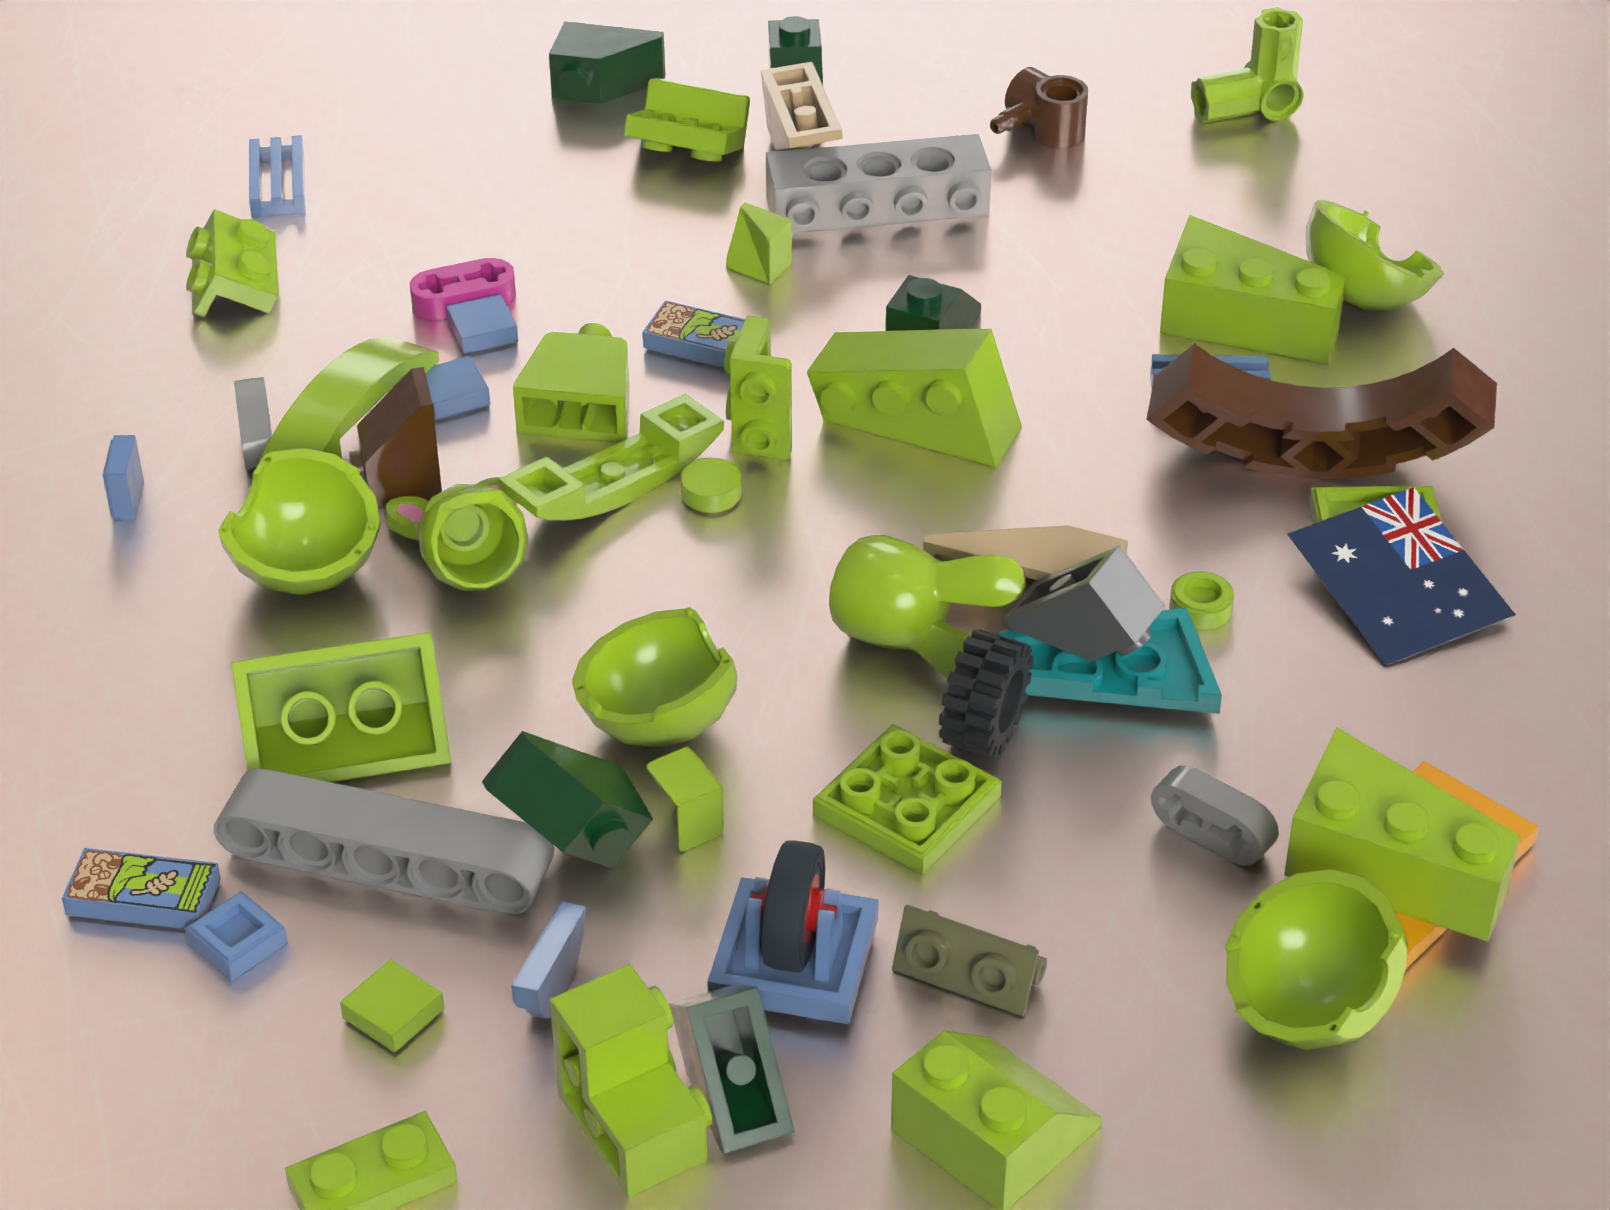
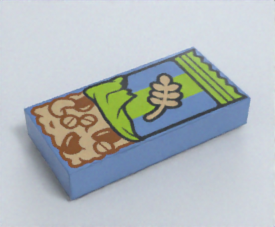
[642,300,745,368]
[62,848,221,929]

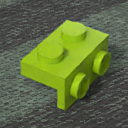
[624,78,751,161]
[186,209,278,317]
[724,315,792,460]

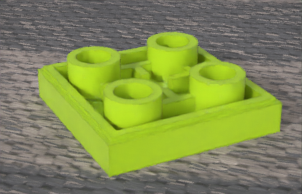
[813,724,1002,876]

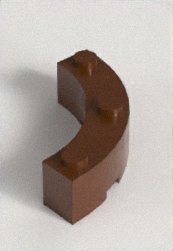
[1146,343,1497,479]

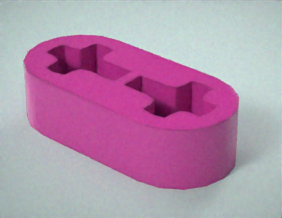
[409,258,516,322]

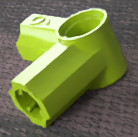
[1190,7,1304,124]

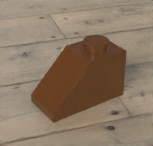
[349,367,442,508]

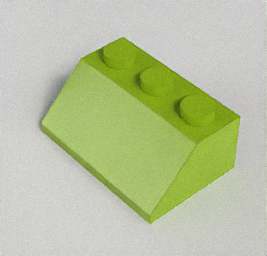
[231,632,451,782]

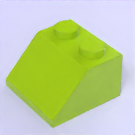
[891,1030,1102,1210]

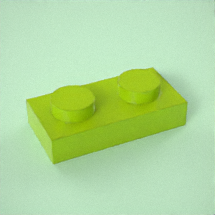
[285,1110,458,1210]

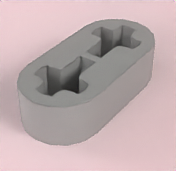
[234,377,272,470]
[1151,765,1279,866]

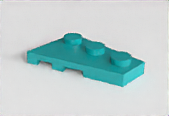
[999,607,1222,714]

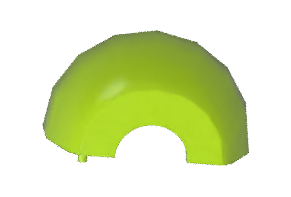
[1306,199,1444,311]
[218,448,381,595]
[572,607,738,748]
[1224,869,1408,1050]

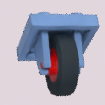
[707,840,879,1024]

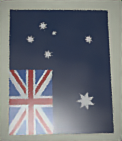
[1287,487,1516,666]

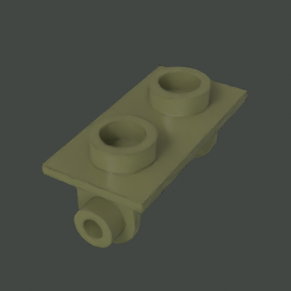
[892,904,1047,1017]

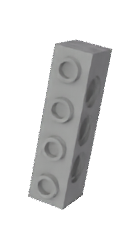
[766,133,992,233]

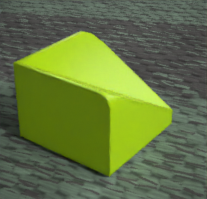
[726,202,792,285]
[647,746,724,852]

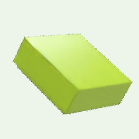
[340,959,445,1053]

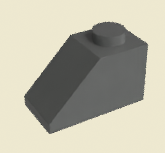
[1003,545,1165,661]

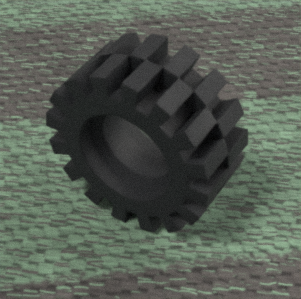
[939,629,1033,759]

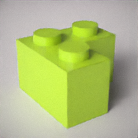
[550,964,712,1198]

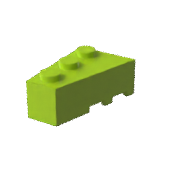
[1160,214,1346,364]
[807,328,1022,468]
[1284,727,1520,942]

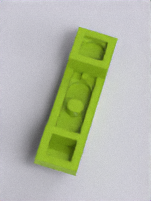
[256,336,439,467]
[498,393,724,521]

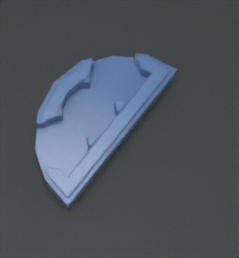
[511,901,586,1019]

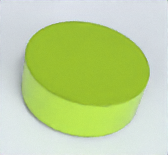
[681,457,742,513]
[1169,571,1234,630]

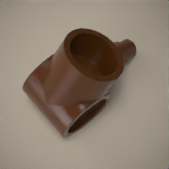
[990,66,1089,149]

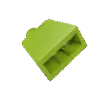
[513,323,630,443]

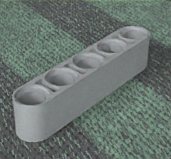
[214,768,555,915]

